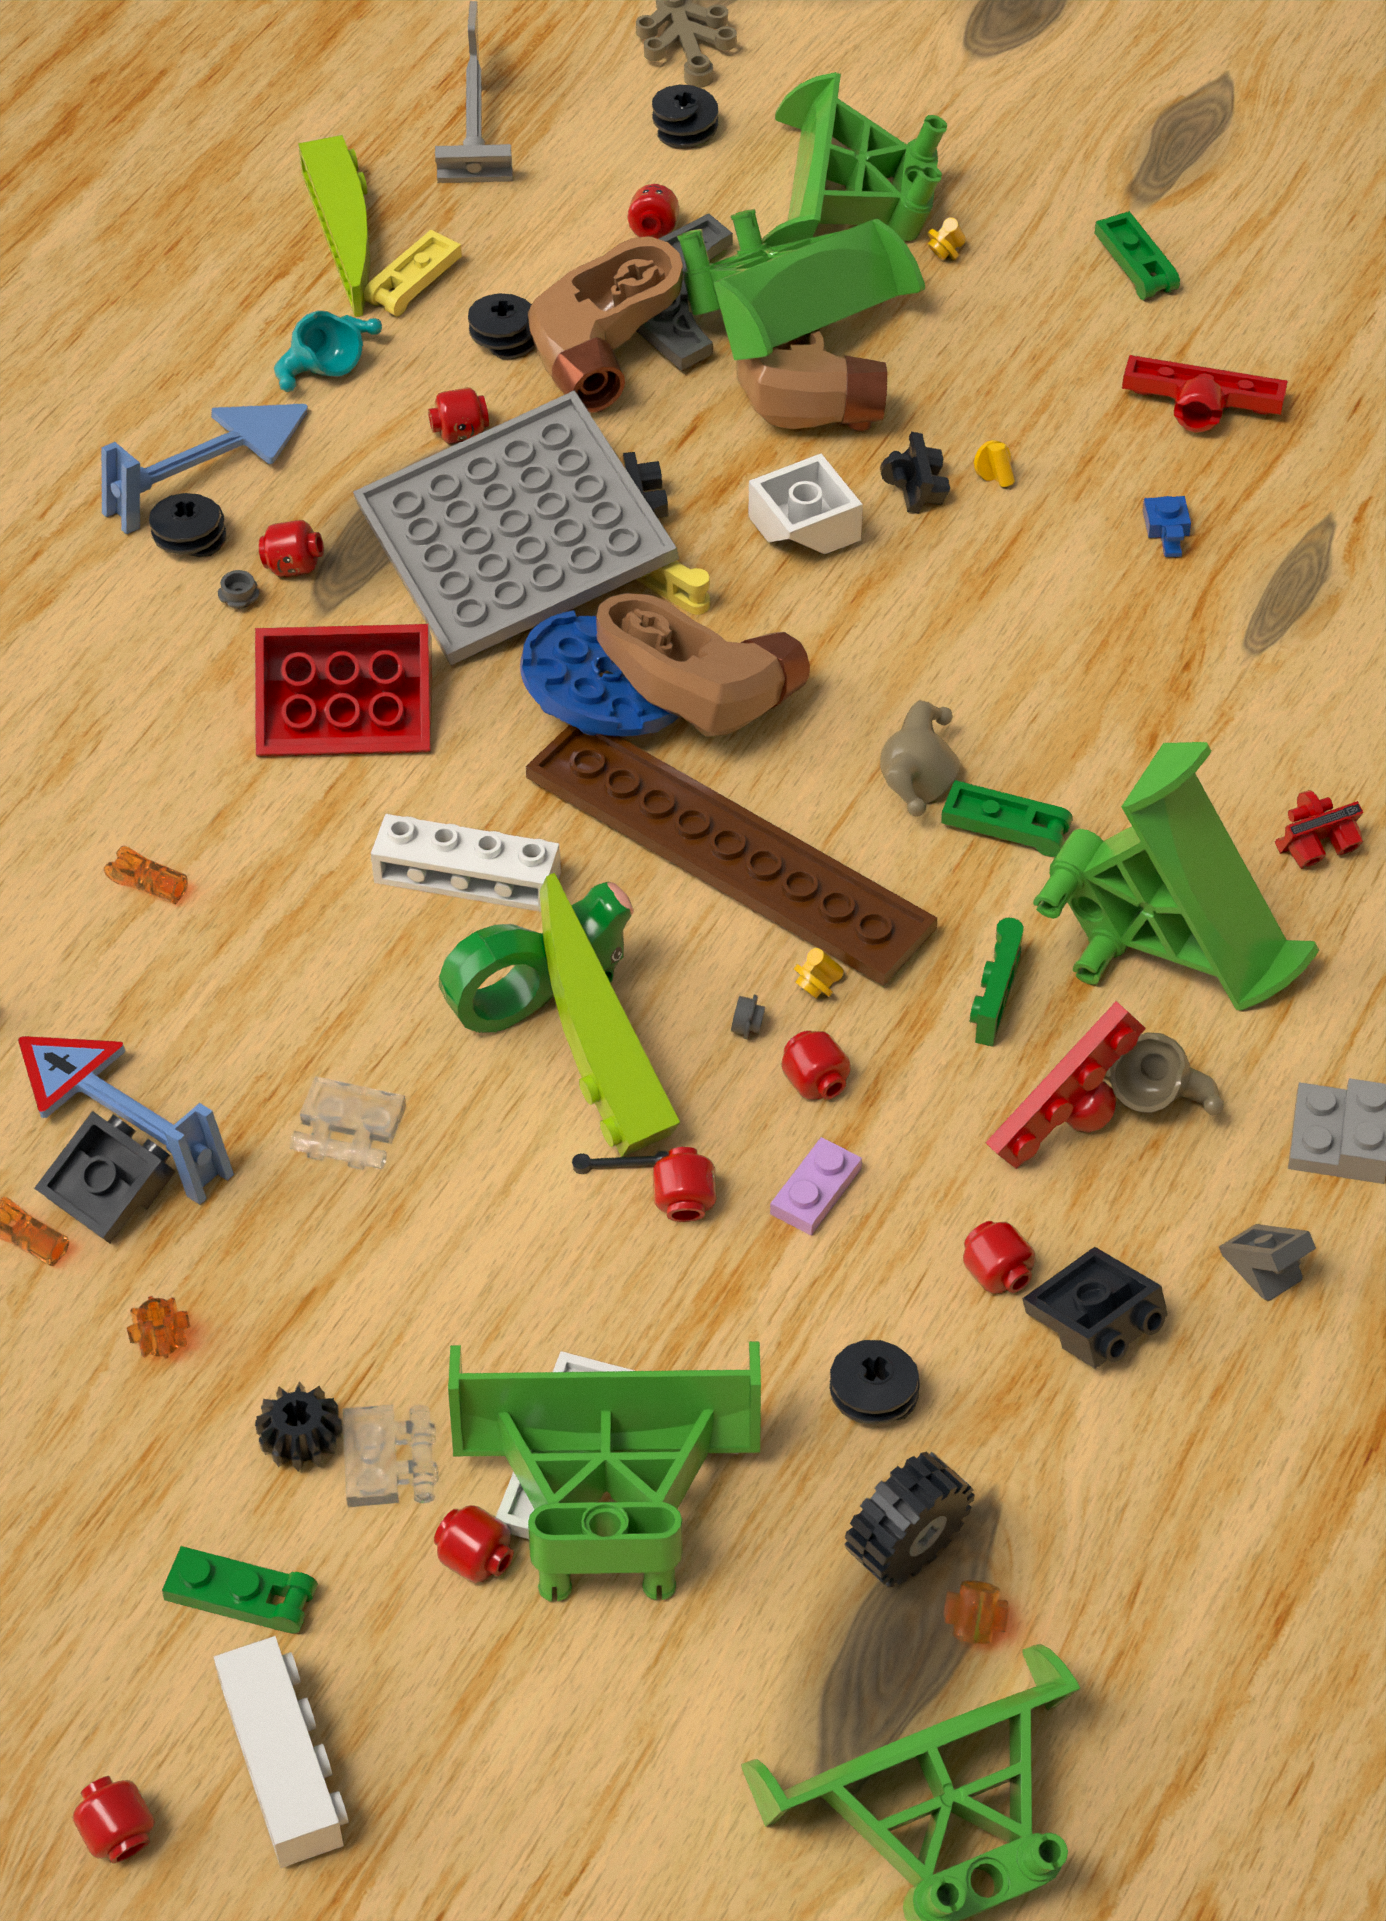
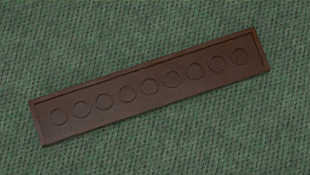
[526,725,938,986]

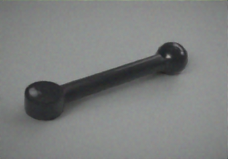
[572,1150,669,1174]

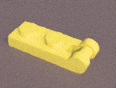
[364,230,462,316]
[636,560,710,615]

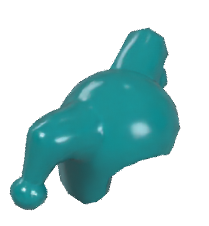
[274,310,382,392]

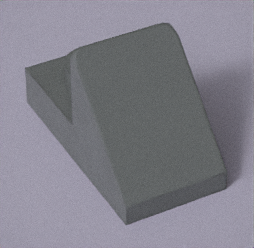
[1219,1224,1316,1301]

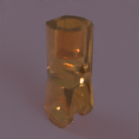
[104,846,188,904]
[0,1196,69,1266]

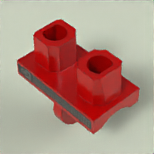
[1275,790,1364,869]

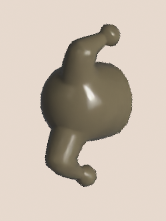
[880,700,960,817]
[1105,1032,1224,1115]

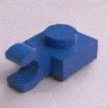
[1142,496,1191,557]

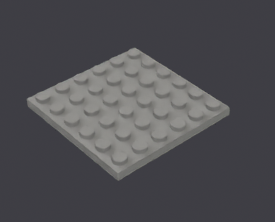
[353,390,679,665]

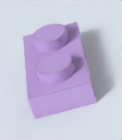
[770,1137,862,1235]

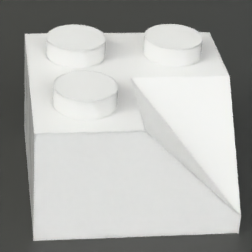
[748,454,863,554]

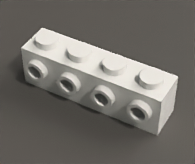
[371,814,561,912]
[214,1636,349,1868]

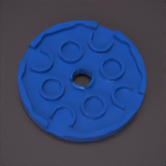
[520,611,679,736]

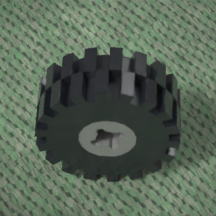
[845,1451,975,1587]

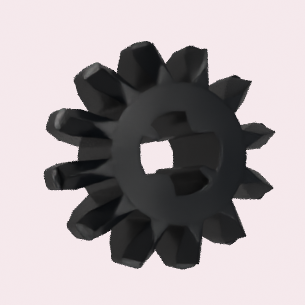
[255,1381,343,1472]

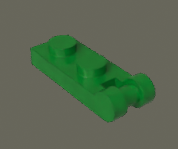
[1094,211,1180,300]
[941,780,1073,857]
[969,917,1024,1047]
[162,1546,318,1634]

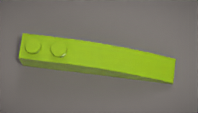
[298,135,370,317]
[540,873,680,1157]

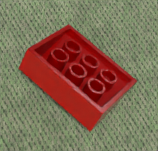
[255,624,432,757]

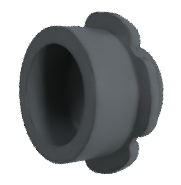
[218,570,260,609]
[731,994,765,1039]

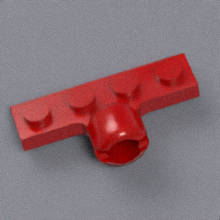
[1122,355,1288,432]
[985,1001,1146,1169]

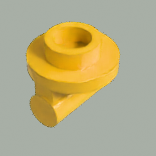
[927,217,966,260]
[974,440,1015,487]
[793,948,844,999]

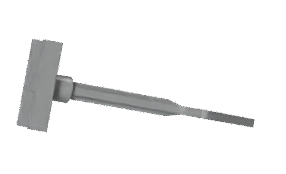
[435,1,513,183]

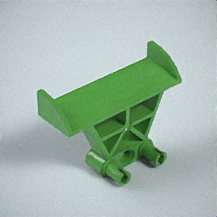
[762,72,947,247]
[677,209,925,361]
[1033,742,1319,1010]
[448,1341,761,1601]
[741,1644,1080,1921]

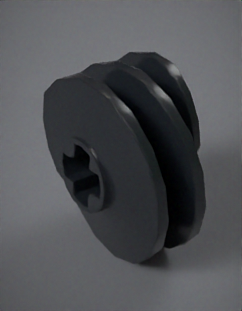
[652,84,719,148]
[468,293,535,360]
[149,493,226,557]
[829,1340,920,1425]

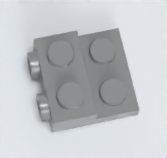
[1288,1078,1386,1184]

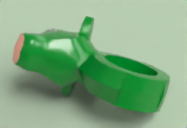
[439,882,634,1033]

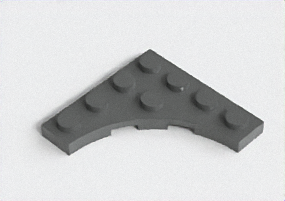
[636,213,733,371]

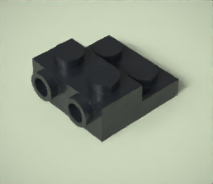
[34,1111,176,1244]
[1022,1247,1168,1369]

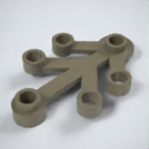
[636,0,737,88]

